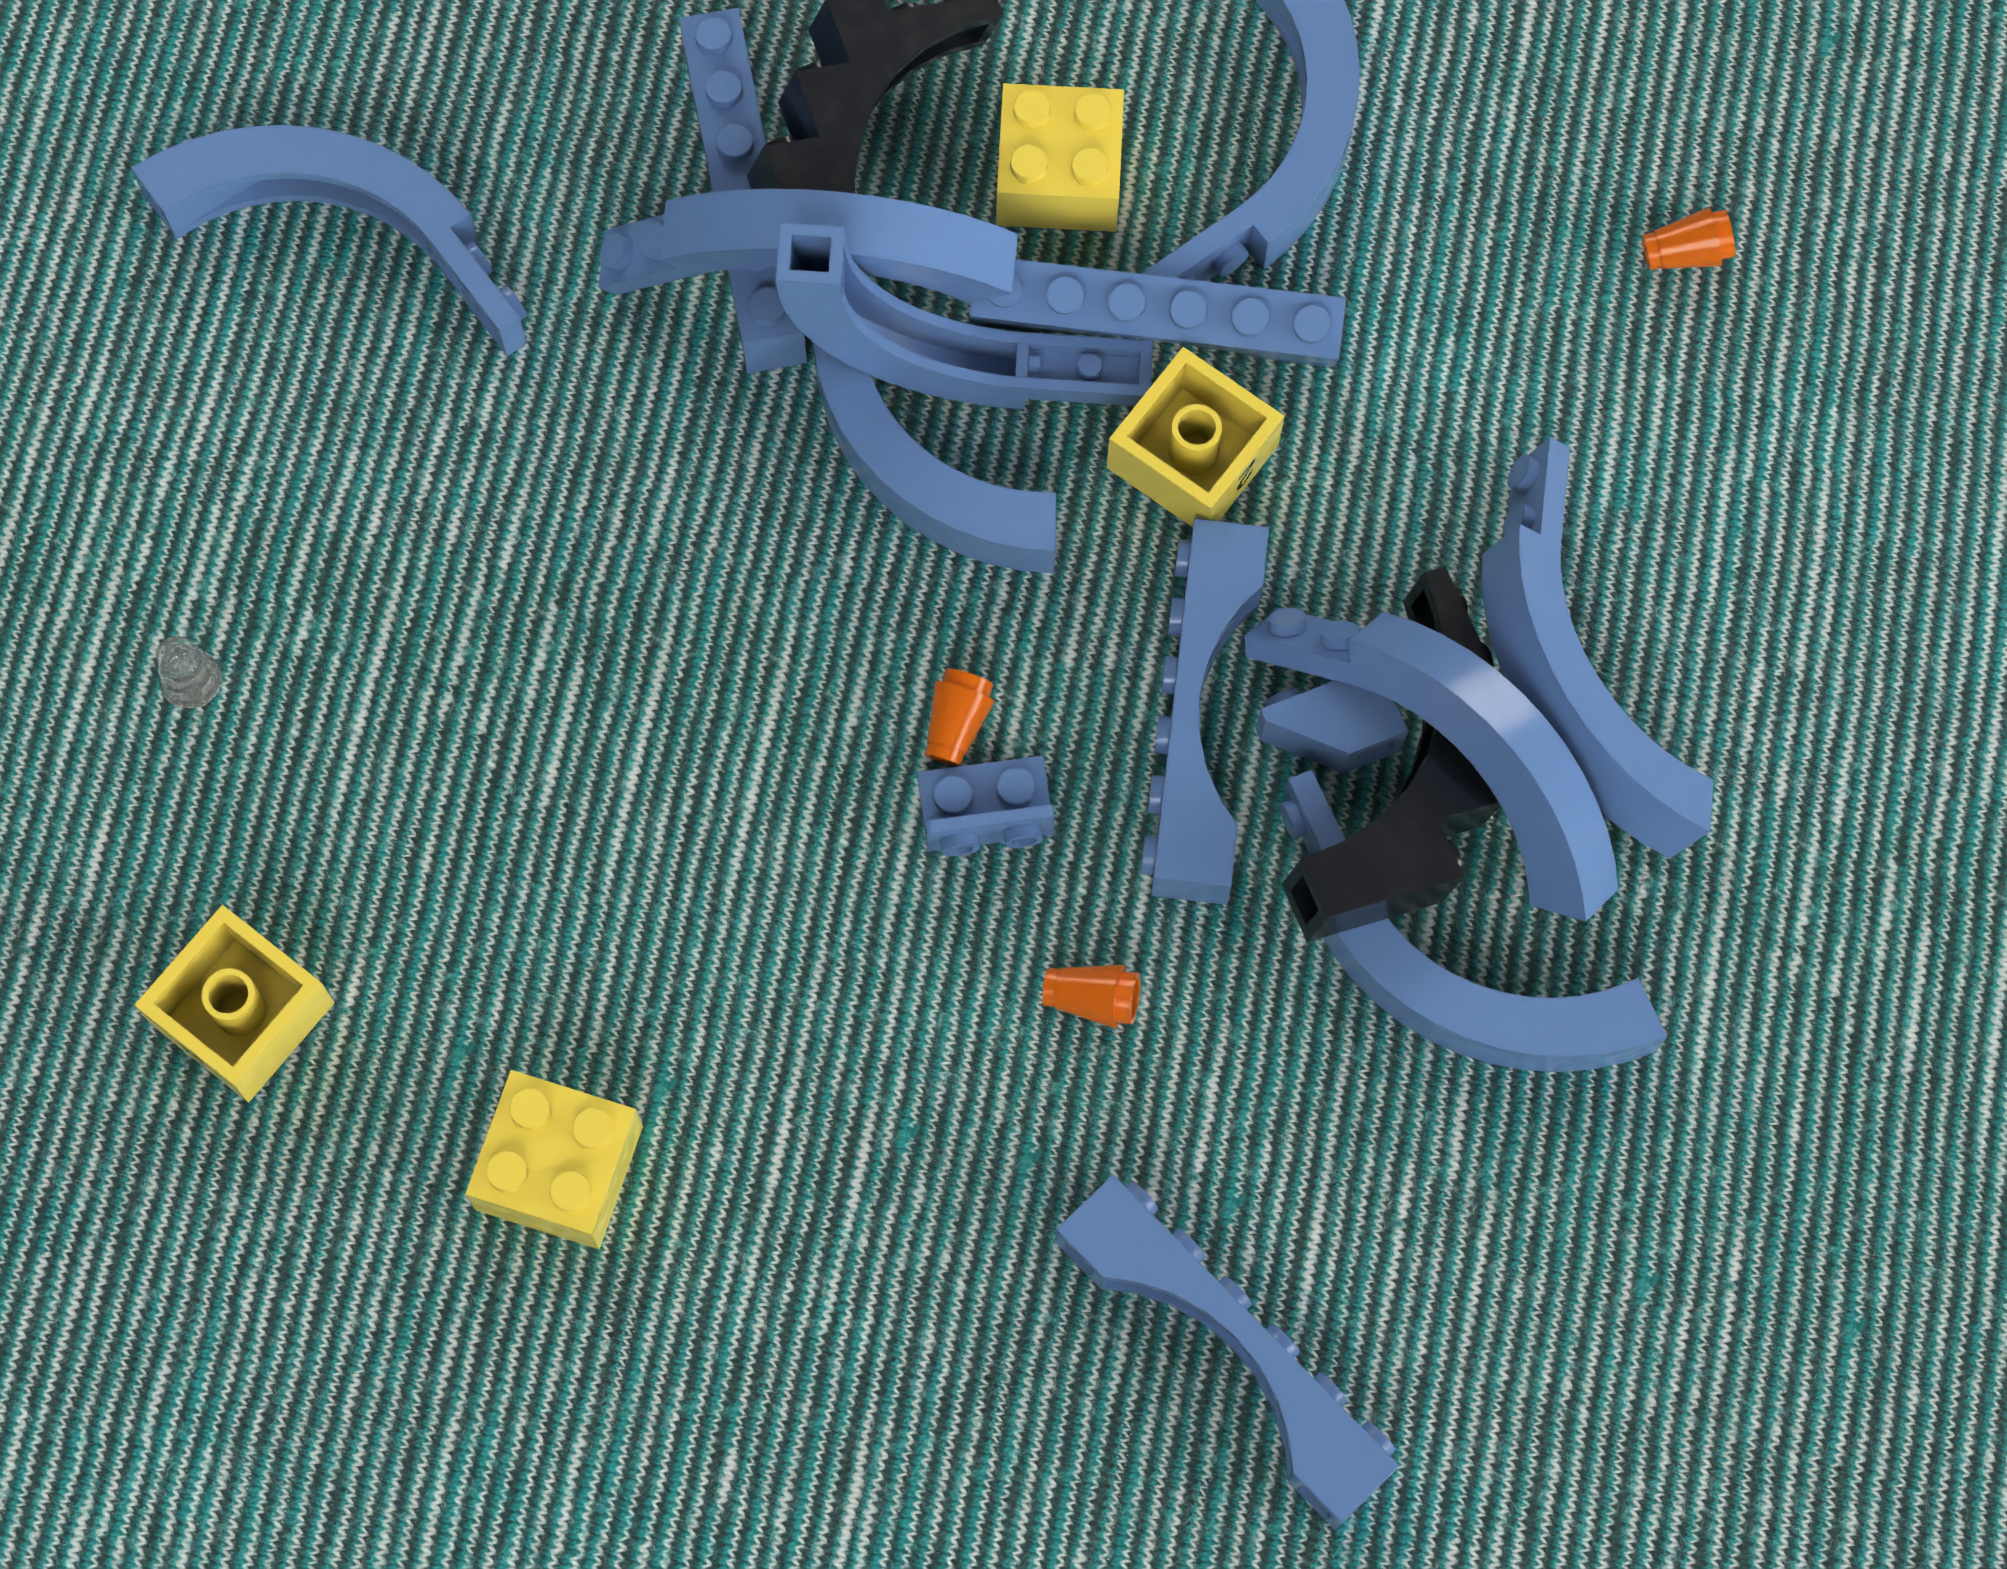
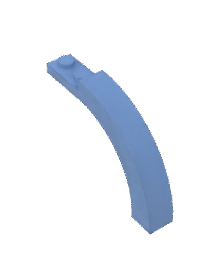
[1141,0,1360,281]
[131,125,527,356]
[598,189,1018,303]
[775,222,1153,410]
[813,343,1056,574]
[1482,437,1713,859]
[1244,608,1618,922]
[1279,769,1667,1072]

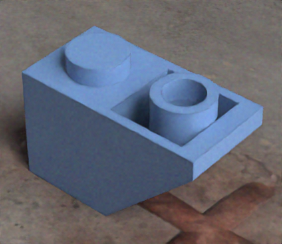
[1256,678,1408,774]

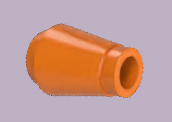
[1642,207,1736,270]
[924,668,995,767]
[1042,964,1141,1029]

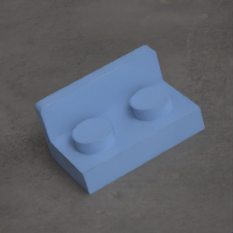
[917,756,1055,857]

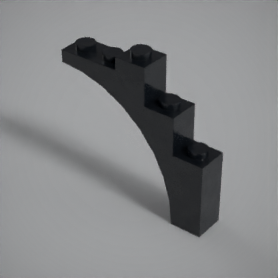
[747,0,1004,194]
[1282,567,1501,942]

